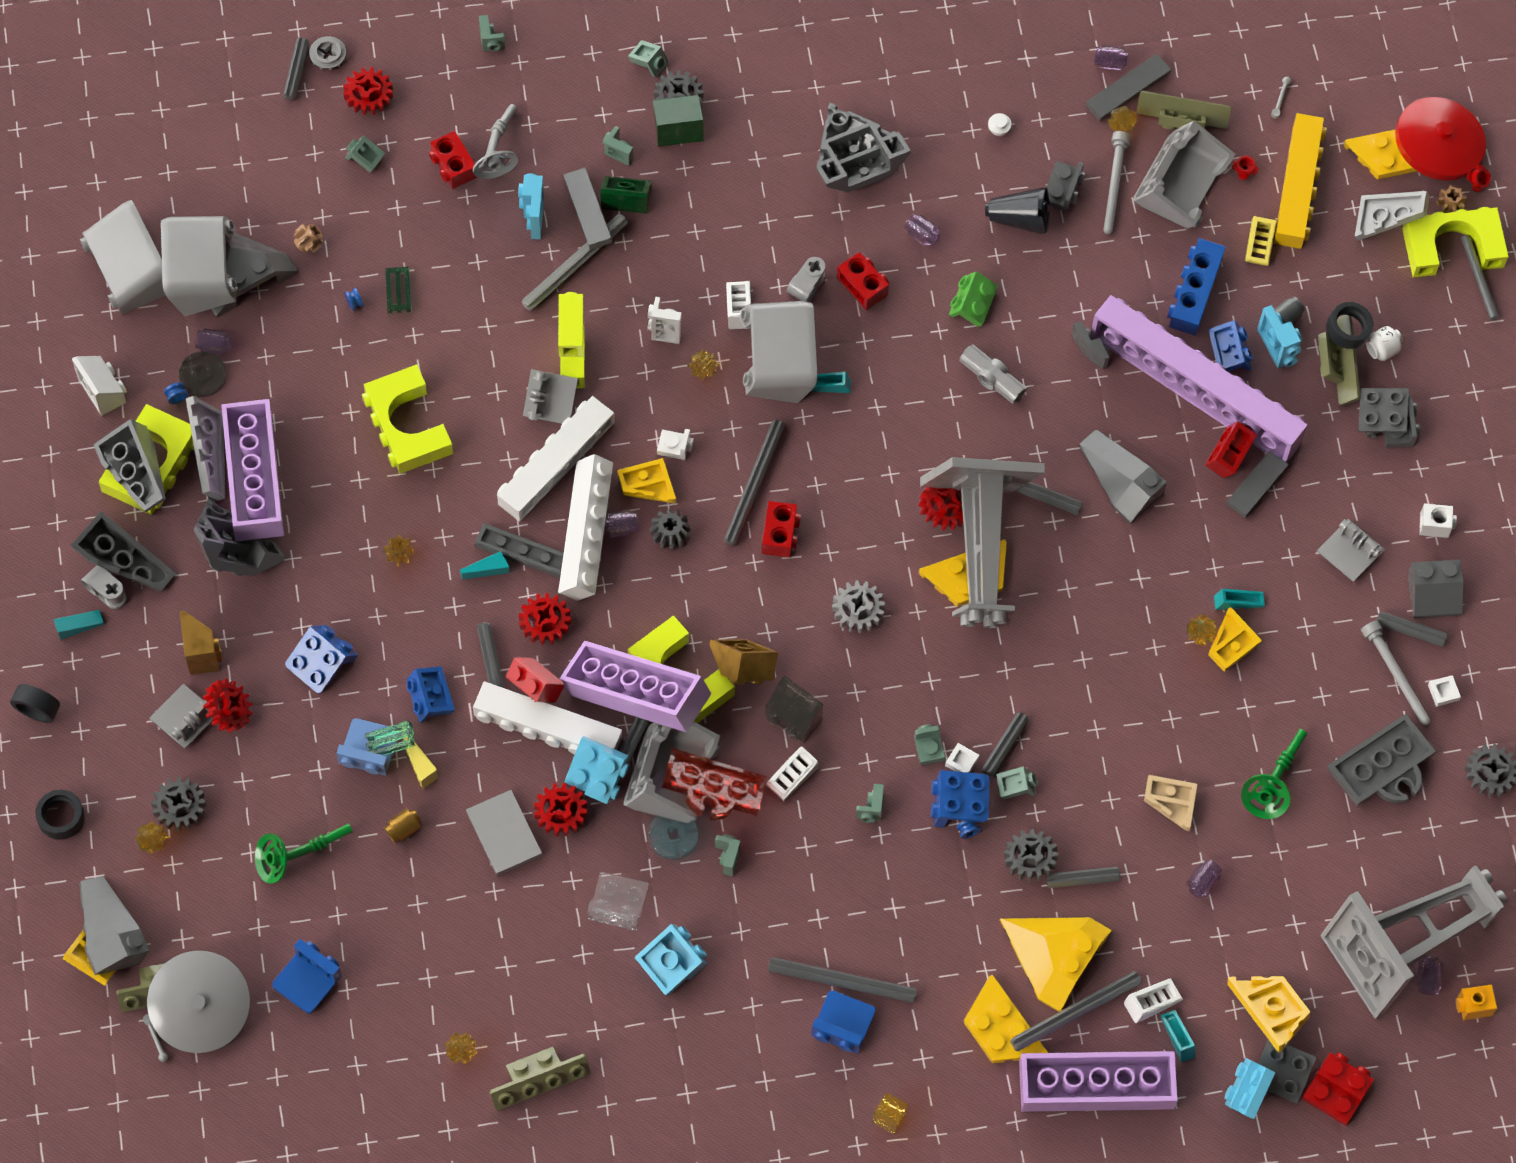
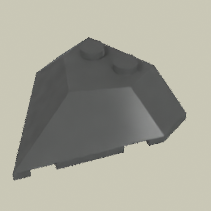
[817,102,911,193]
[211,233,298,318]
[193,497,285,577]

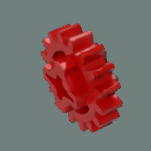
[343,67,393,115]
[918,487,963,531]
[518,592,571,646]
[203,678,253,733]
[534,782,587,837]

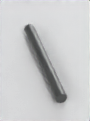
[1461,235,1499,320]

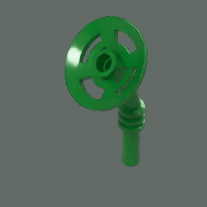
[1241,729,1308,819]
[255,823,353,884]

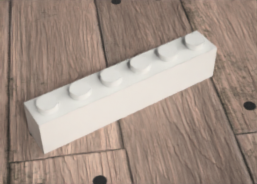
[497,396,614,522]
[558,454,613,601]
[473,681,622,755]

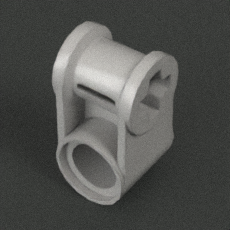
[786,257,825,302]
[81,565,127,609]

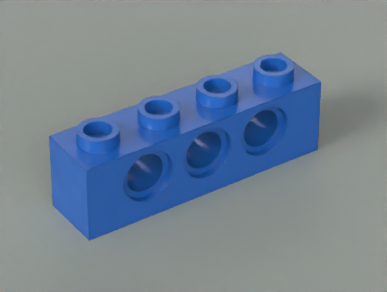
[1167,238,1226,336]

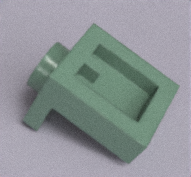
[479,15,505,52]
[628,40,669,77]
[603,126,633,166]
[344,136,385,173]
[914,724,945,766]
[996,766,1038,800]
[856,784,884,823]
[715,834,741,877]

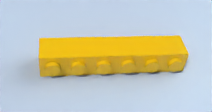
[1274,113,1327,249]

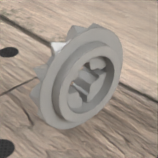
[309,36,346,71]

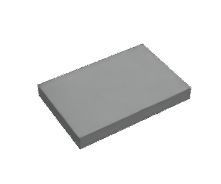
[466,790,542,876]

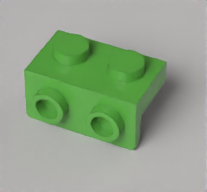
[949,271,998,327]

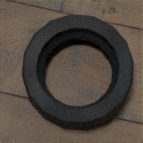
[1326,302,1374,349]
[10,684,60,723]
[35,789,85,840]

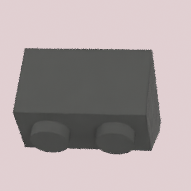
[1407,560,1463,618]

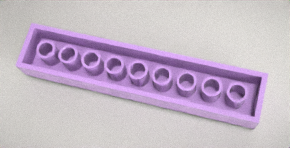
[1091,295,1307,463]

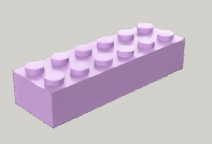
[221,399,284,541]
[559,641,711,732]
[1019,1051,1178,1112]

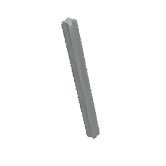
[522,214,628,311]

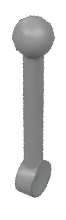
[1271,76,1291,119]
[143,1014,168,1062]

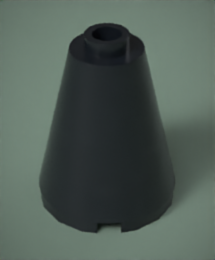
[985,187,1050,234]

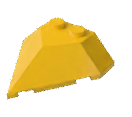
[1000,917,1112,1012]

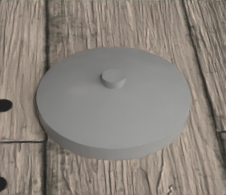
[147,951,250,1053]

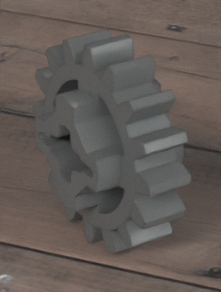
[654,70,704,106]
[1464,744,1516,797]
[151,776,206,831]
[1004,829,1058,882]

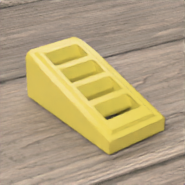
[1245,216,1277,266]
[403,734,438,789]

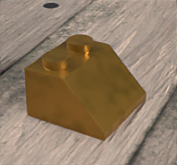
[180,611,223,675]
[709,639,778,685]

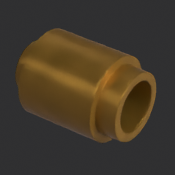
[384,808,422,844]

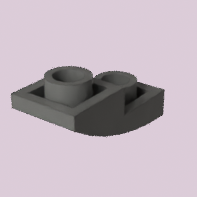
[1071,321,1111,369]

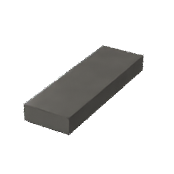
[1226,451,1289,518]

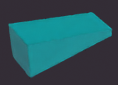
[811,372,851,393]
[460,551,510,580]
[1214,588,1265,610]
[53,610,104,640]
[1161,1010,1195,1062]

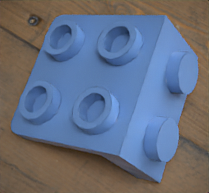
[336,718,399,776]

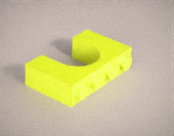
[1402,207,1508,278]
[558,292,585,388]
[362,365,453,474]
[99,404,195,515]
[628,616,735,723]

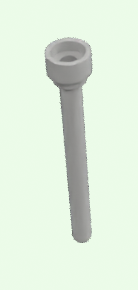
[1103,131,1131,234]
[1361,620,1430,725]

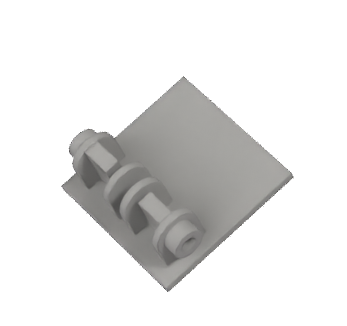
[523,369,578,424]
[1317,519,1385,582]
[149,684,213,749]

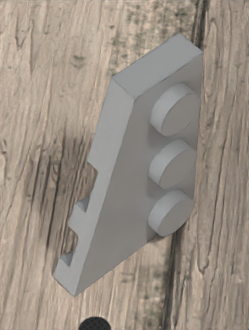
[1355,191,1430,241]

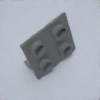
[1359,388,1409,438]
[1258,1039,1317,1104]

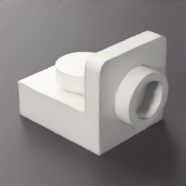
[657,429,694,460]

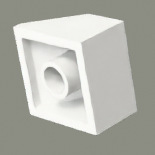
[72,356,127,416]

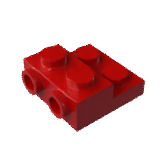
[1302,1052,1374,1126]

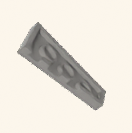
[186,396,225,501]

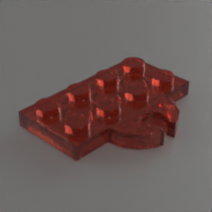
[661,748,767,820]

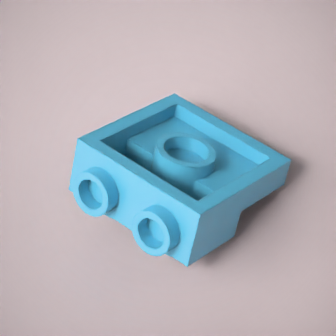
[518,173,544,240]
[1257,305,1302,368]
[564,736,629,804]
[634,924,708,996]
[1225,1058,1275,1119]

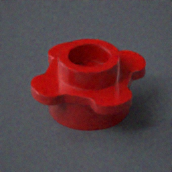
[1231,155,1259,180]
[1467,165,1491,192]

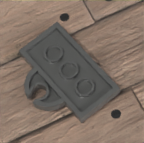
[1327,714,1436,806]

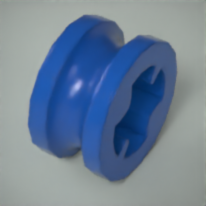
[344,287,364,311]
[164,382,188,404]
[956,821,982,839]

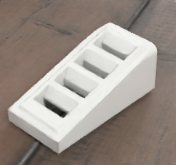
[726,281,751,329]
[766,746,819,801]
[1124,978,1183,1023]

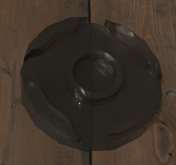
[178,351,227,397]

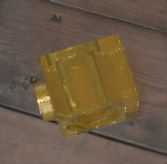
[872,1092,908,1134]

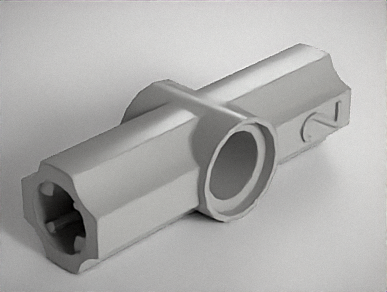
[959,345,1027,404]

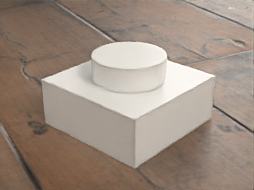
[1428,675,1461,707]
[945,743,979,773]

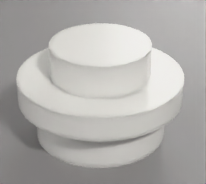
[988,113,1011,136]

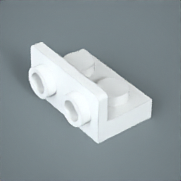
[648,297,681,344]

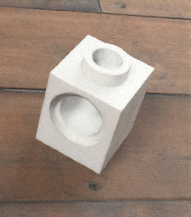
[1419,504,1457,538]

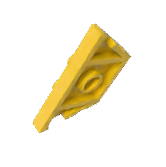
[1344,130,1416,180]
[919,539,1007,607]
[964,975,1048,1064]
[1227,976,1310,1053]

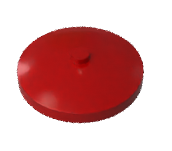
[1395,97,1486,181]

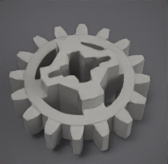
[832,580,885,633]

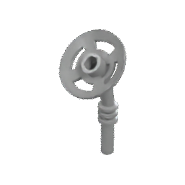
[473,104,518,179]

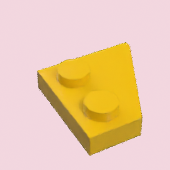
[1208,607,1262,672]

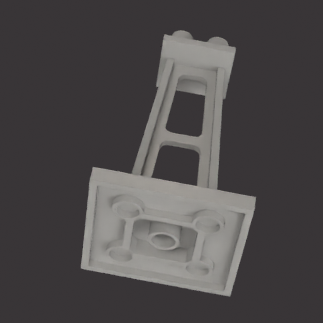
[920,457,1045,628]
[1320,865,1507,1019]

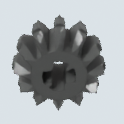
[650,508,691,550]

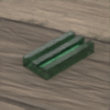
[385,267,411,314]
[365,721,415,755]

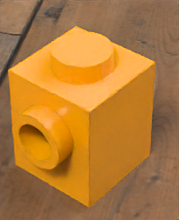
[1456,984,1497,1020]

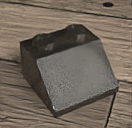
[765,676,823,743]

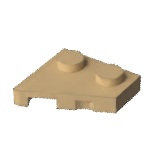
[1144,775,1197,831]

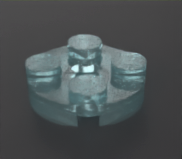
[649,816,698,861]

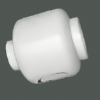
[1366,326,1403,361]

